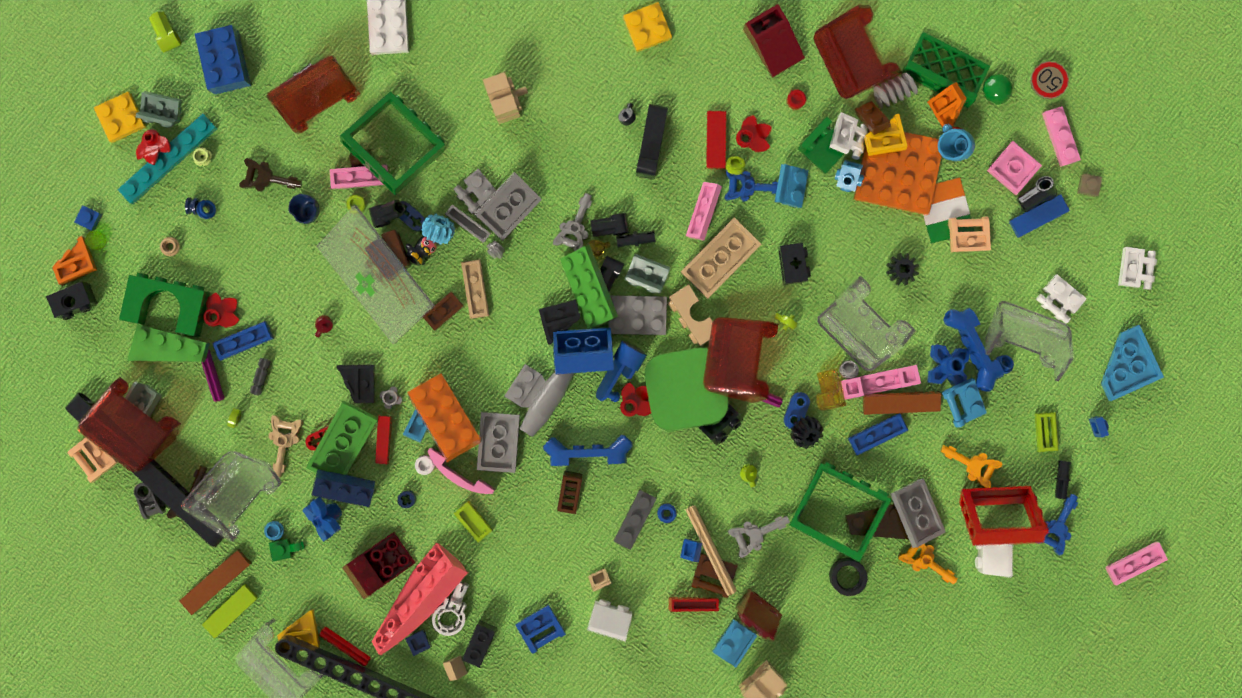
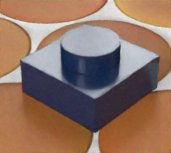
[405,629,432,656]

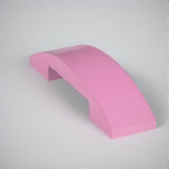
[841,365,921,400]
[427,447,496,494]

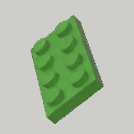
[560,245,618,329]
[306,401,378,475]

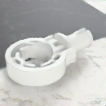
[432,581,469,636]

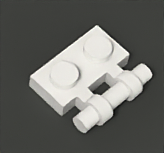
[829,112,868,160]
[1118,247,1157,290]
[1036,275,1087,324]

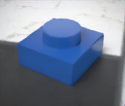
[74,205,102,231]
[1089,416,1109,438]
[680,539,702,562]

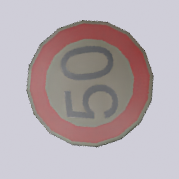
[1030,61,1069,99]

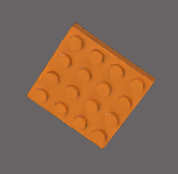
[853,129,941,216]

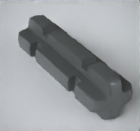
[250,358,271,395]

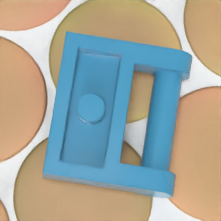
[942,378,987,428]

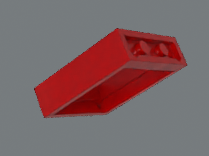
[959,486,1049,546]

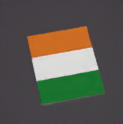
[923,177,975,244]

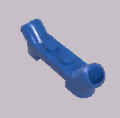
[943,308,1004,392]
[543,435,633,466]

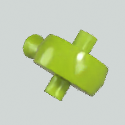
[775,313,798,331]
[740,464,757,487]

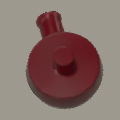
[315,315,333,337]

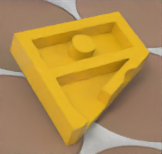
[864,114,907,156]
[277,609,320,651]

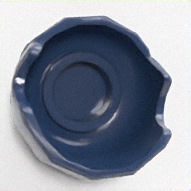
[288,194,320,224]

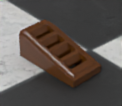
[381,230,411,269]
[557,471,583,514]

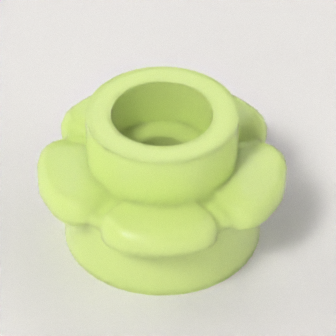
[193,147,212,166]

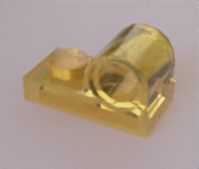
[816,368,846,411]

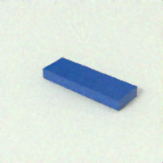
[1009,194,1070,238]
[212,321,274,361]
[848,413,908,455]

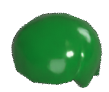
[982,74,1013,105]

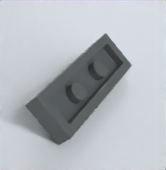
[614,489,657,550]

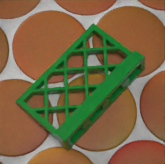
[901,32,990,108]

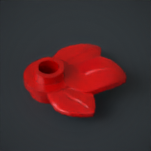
[736,115,772,152]
[136,129,171,165]
[203,293,240,328]
[620,382,651,417]

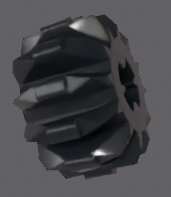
[886,253,919,286]
[790,415,824,449]

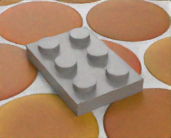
[474,172,542,241]
[609,296,667,335]
[477,412,520,473]
[890,479,946,548]

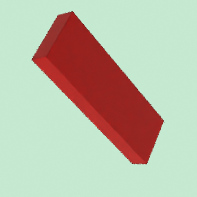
[706,111,726,169]

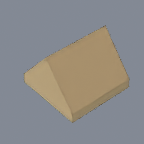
[588,568,612,592]
[443,655,468,681]

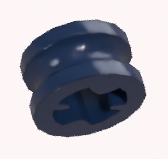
[185,197,200,215]
[397,491,416,509]

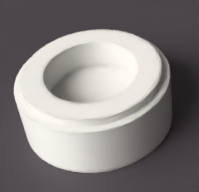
[415,455,435,475]

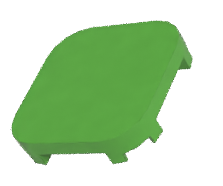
[645,348,728,432]

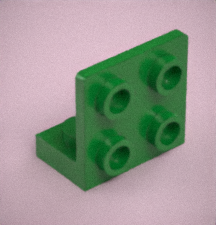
[798,117,844,174]

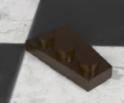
[845,503,909,540]

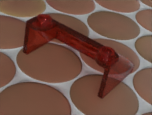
[814,5,902,99]
[267,55,360,133]
[703,317,779,403]
[78,377,181,472]

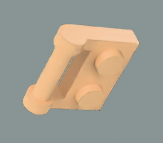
[948,217,991,252]
[67,434,119,483]

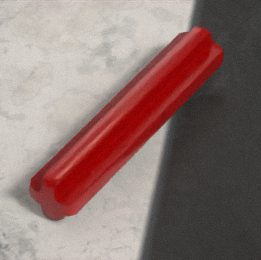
[319,627,371,667]

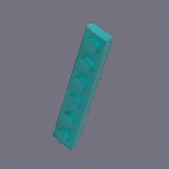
[117,113,218,205]

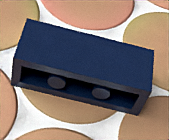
[311,469,375,507]

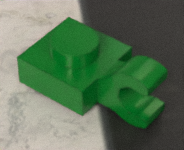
[269,538,305,562]

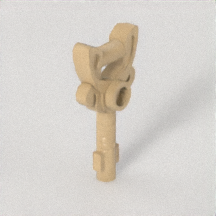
[269,415,303,477]

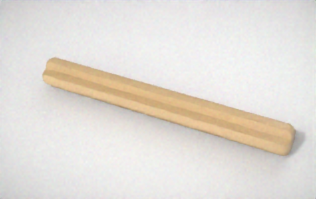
[686,505,737,596]

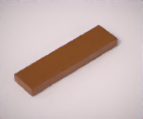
[863,391,941,415]
[179,549,252,615]

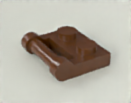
[691,553,738,598]

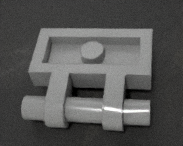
[453,169,496,218]

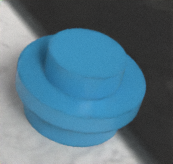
[264,521,284,540]

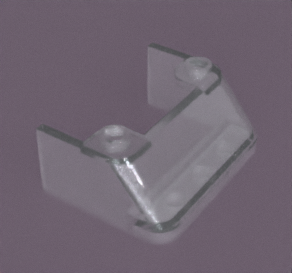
[985,301,1074,382]

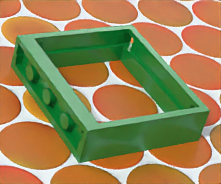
[340,91,445,195]
[789,462,891,562]

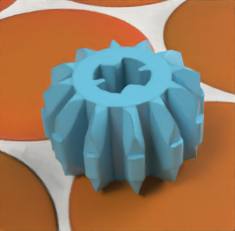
[421,214,455,245]

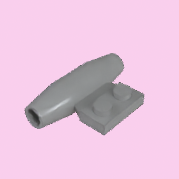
[505,364,574,437]

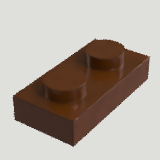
[855,101,891,135]
[422,292,464,331]

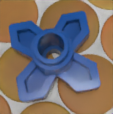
[927,344,970,386]
[303,497,342,542]

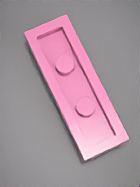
[1042,106,1081,167]
[330,165,388,189]
[686,182,722,241]
[1105,542,1168,586]

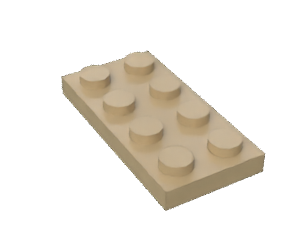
[680,217,761,299]

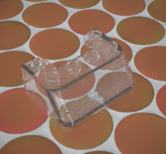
[817,276,916,371]

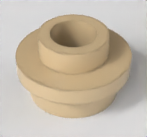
[160,237,180,256]

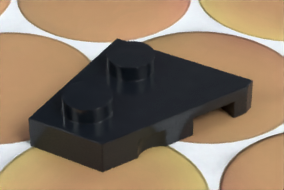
[538,299,580,345]
[337,365,375,403]

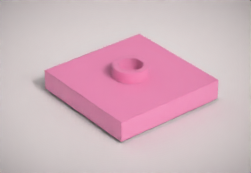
[987,141,1042,195]

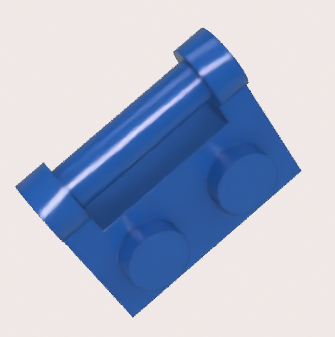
[515,604,566,654]

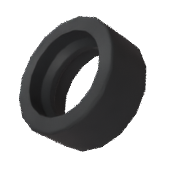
[829,558,868,596]

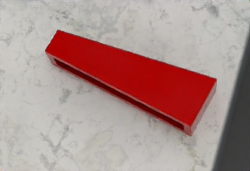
[375,415,393,464]
[668,597,719,612]

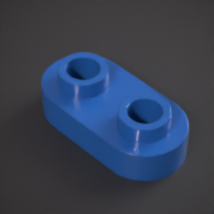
[783,392,810,429]

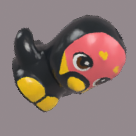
[406,236,437,266]

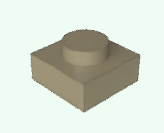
[1077,174,1102,197]

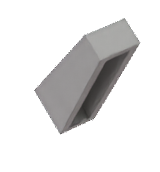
[445,205,491,243]

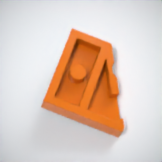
[927,82,966,127]
[52,236,97,286]

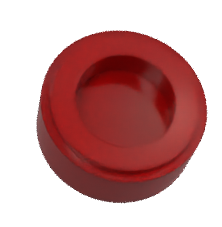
[787,89,806,110]

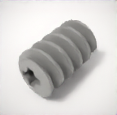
[873,73,918,109]

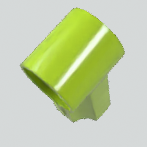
[149,11,182,53]

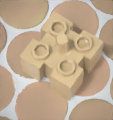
[483,72,528,124]
[739,660,787,698]

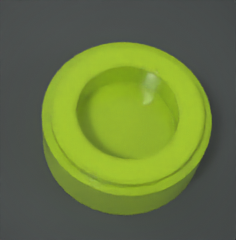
[726,156,746,175]
[346,194,367,214]
[227,408,242,428]

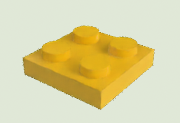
[623,2,672,52]
[93,92,146,143]

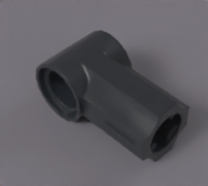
[1017,176,1057,212]
[369,200,405,228]
[590,213,630,237]
[600,255,624,292]

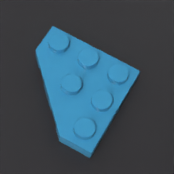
[1101,325,1164,401]

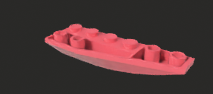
[372,543,468,655]

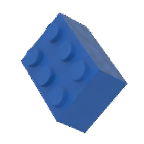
[195,25,251,95]
[553,328,614,374]

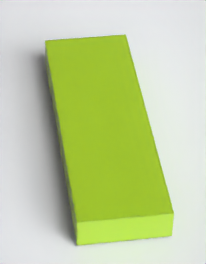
[202,584,259,639]

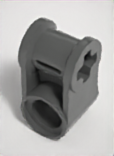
[134,482,166,520]

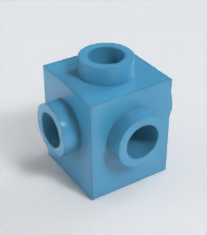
[835,160,864,192]

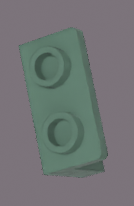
[136,91,182,127]
[625,254,671,293]
[116,381,162,429]

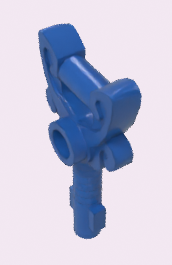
[724,170,778,202]
[1039,494,1078,556]

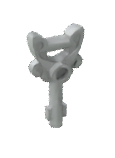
[553,193,592,251]
[728,516,790,558]

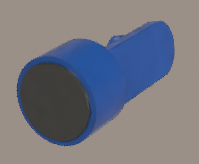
[596,341,647,402]

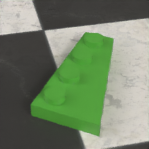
[127,324,210,362]

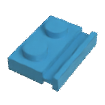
[775,164,809,208]
[712,619,757,668]

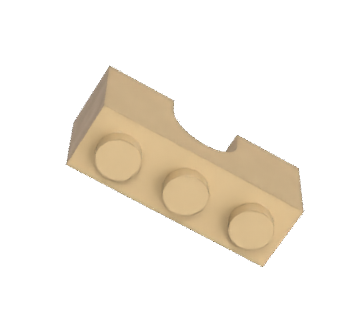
[668,285,719,346]

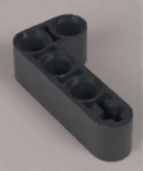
[636,104,668,180]

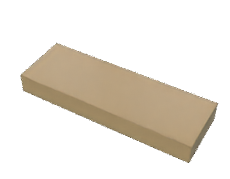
[461,259,490,319]

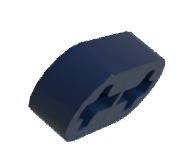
[399,201,425,232]

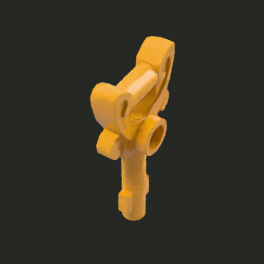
[940,445,1002,488]
[898,543,958,584]

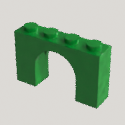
[119,273,210,337]

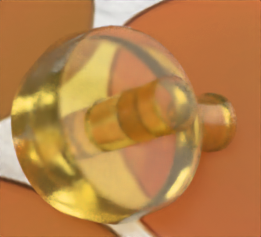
[588,240,610,257]

